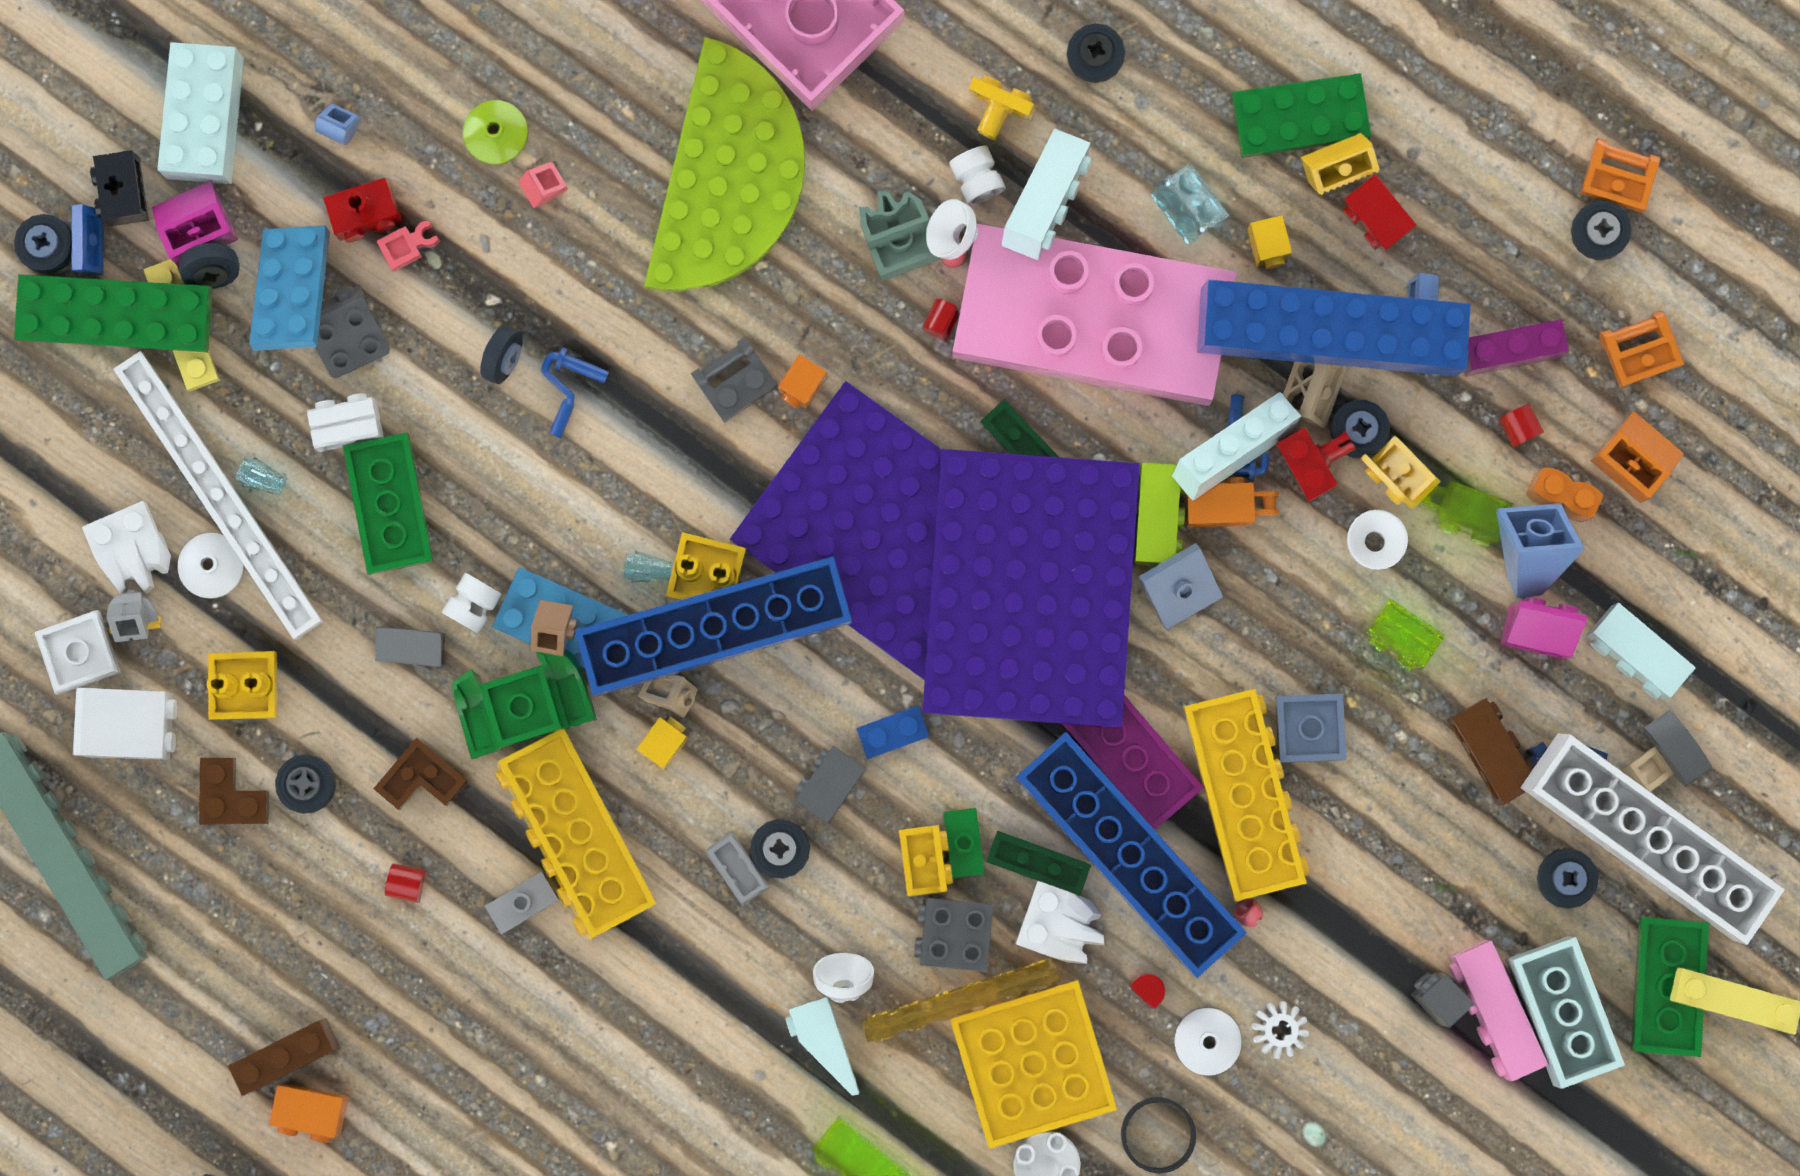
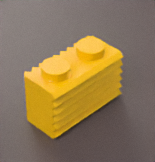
[1301,133,1380,195]

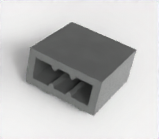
[914,898,993,972]

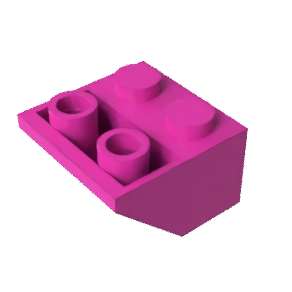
[152,180,239,266]
[1501,597,1588,660]

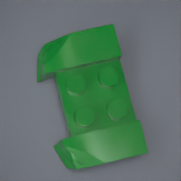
[451,649,597,760]

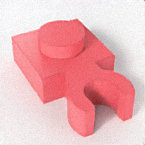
[377,221,440,272]

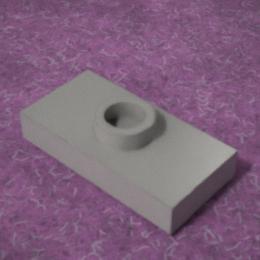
[705,832,770,906]
[485,871,560,935]

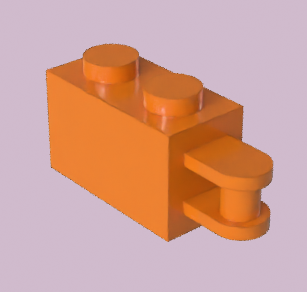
[1185,477,1280,528]

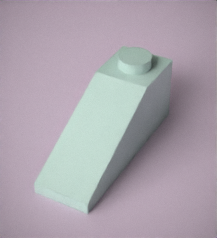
[785,996,860,1096]

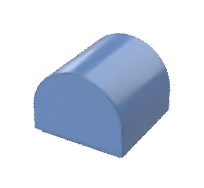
[315,104,360,145]
[1408,273,1440,301]

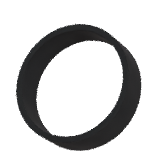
[1121,1097,1196,1173]

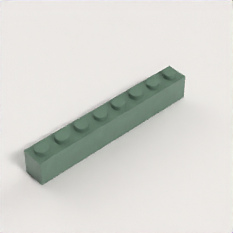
[0,732,148,980]

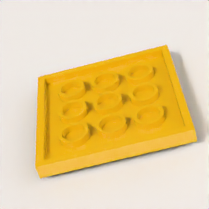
[950,980,1117,1149]

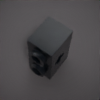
[90,150,149,227]

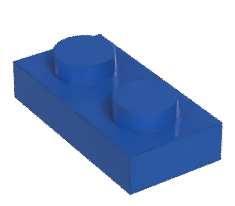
[71,204,104,276]
[856,706,930,760]

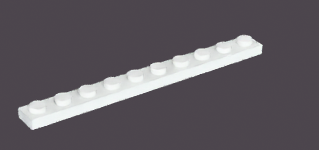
[113,351,323,640]

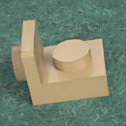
[638,674,698,718]
[1619,746,1674,792]

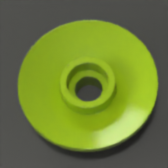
[463,100,528,165]

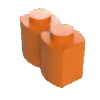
[1526,468,1603,522]

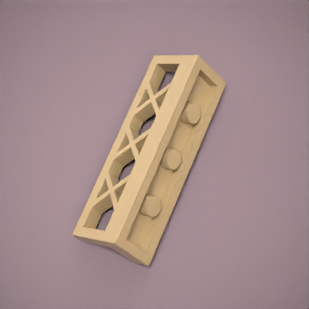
[1283,362,1347,429]

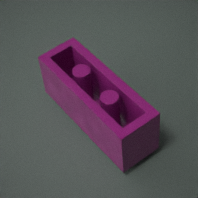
[1464,319,1569,377]

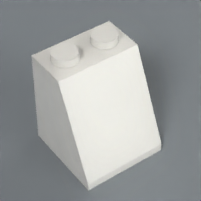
[73,688,178,760]

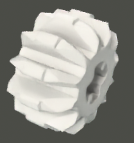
[1251,1001,1309,1059]

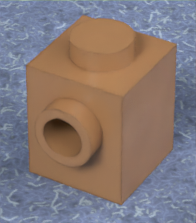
[530,600,577,656]

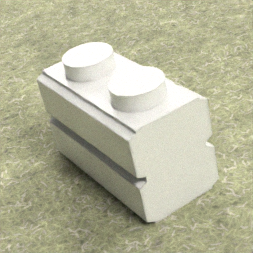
[307,393,384,452]

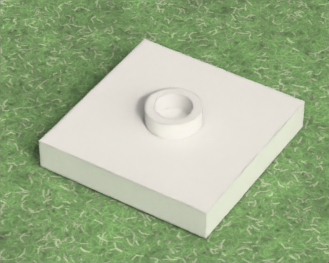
[34,610,121,695]

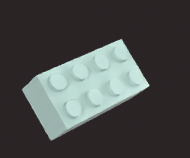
[158,42,244,184]
[1505,936,1625,1089]

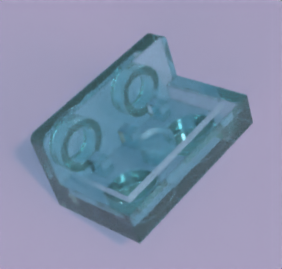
[1151,164,1229,245]

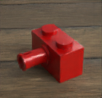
[323,178,402,242]
[1276,427,1356,503]

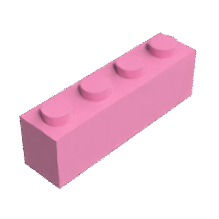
[1449,940,1549,1081]

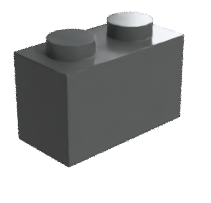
[794,746,867,824]
[1411,972,1474,1028]

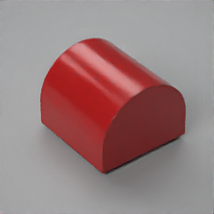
[922,298,960,342]
[1498,403,1544,448]
[385,863,427,903]
[1129,973,1165,1009]

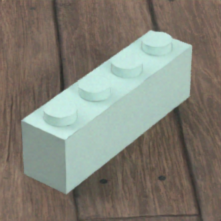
[1001,128,1092,260]
[1172,392,1301,501]

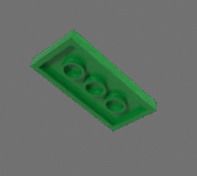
[1231,73,1371,158]
[343,432,434,575]
[1631,917,1709,1057]

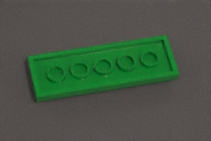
[14,274,213,353]

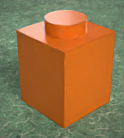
[778,354,828,409]

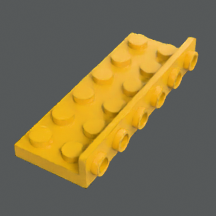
[1183,689,1310,901]
[494,729,657,941]

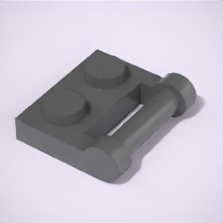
[691,337,778,423]

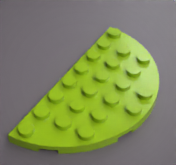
[644,37,805,292]

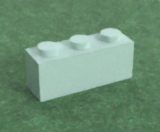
[1586,603,1696,700]

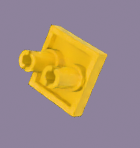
[968,75,1036,141]
[666,532,746,600]
[207,651,278,720]

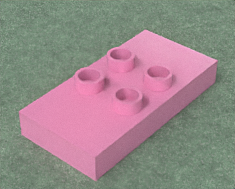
[700,0,904,111]
[952,224,1236,406]

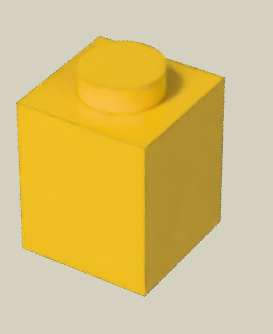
[1247,215,1292,269]
[636,716,689,770]

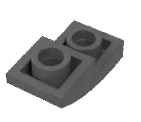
[1643,710,1712,787]

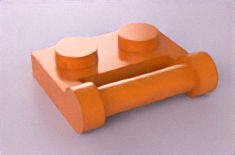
[1580,138,1660,213]
[1599,311,1684,388]

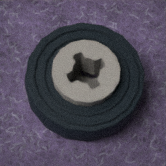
[1571,201,1632,261]
[750,819,810,879]

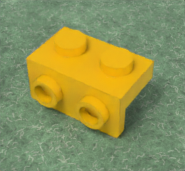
[1361,436,1441,510]
[899,825,953,897]

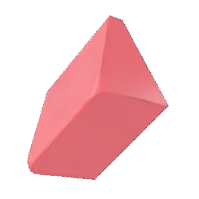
[519,161,568,208]

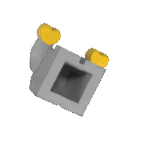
[107,589,161,642]

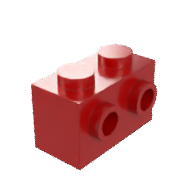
[1343,174,1417,253]

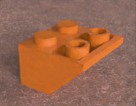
[1590,411,1684,503]

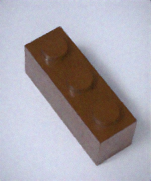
[1447,698,1534,806]
[228,1018,341,1096]

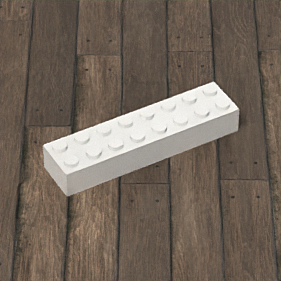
[1521,733,1785,945]

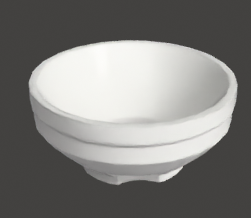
[926,199,978,260]
[1347,510,1408,570]
[813,953,874,1003]

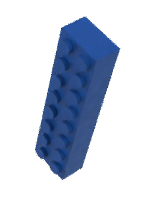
[1197,279,1470,376]
[575,557,852,697]
[1015,732,1247,978]

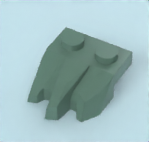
[859,191,942,281]

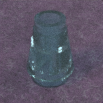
[235,456,287,496]
[623,550,672,583]

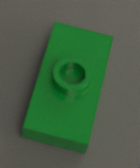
[943,808,985,878]

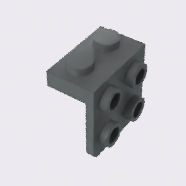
[315,285,390,378]

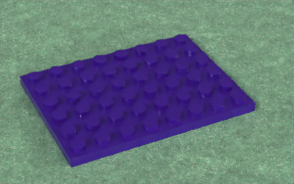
[730,381,942,681]
[922,449,1140,728]

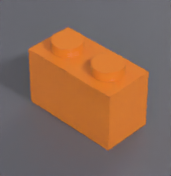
[269,1083,349,1143]

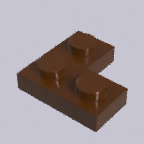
[373,738,469,810]
[199,758,269,825]

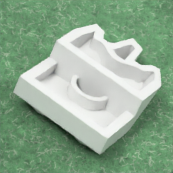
[82,501,171,595]
[1015,881,1104,964]

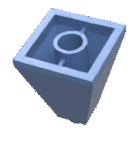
[1496,504,1583,599]

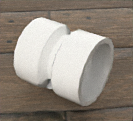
[949,146,1006,206]
[442,573,502,634]

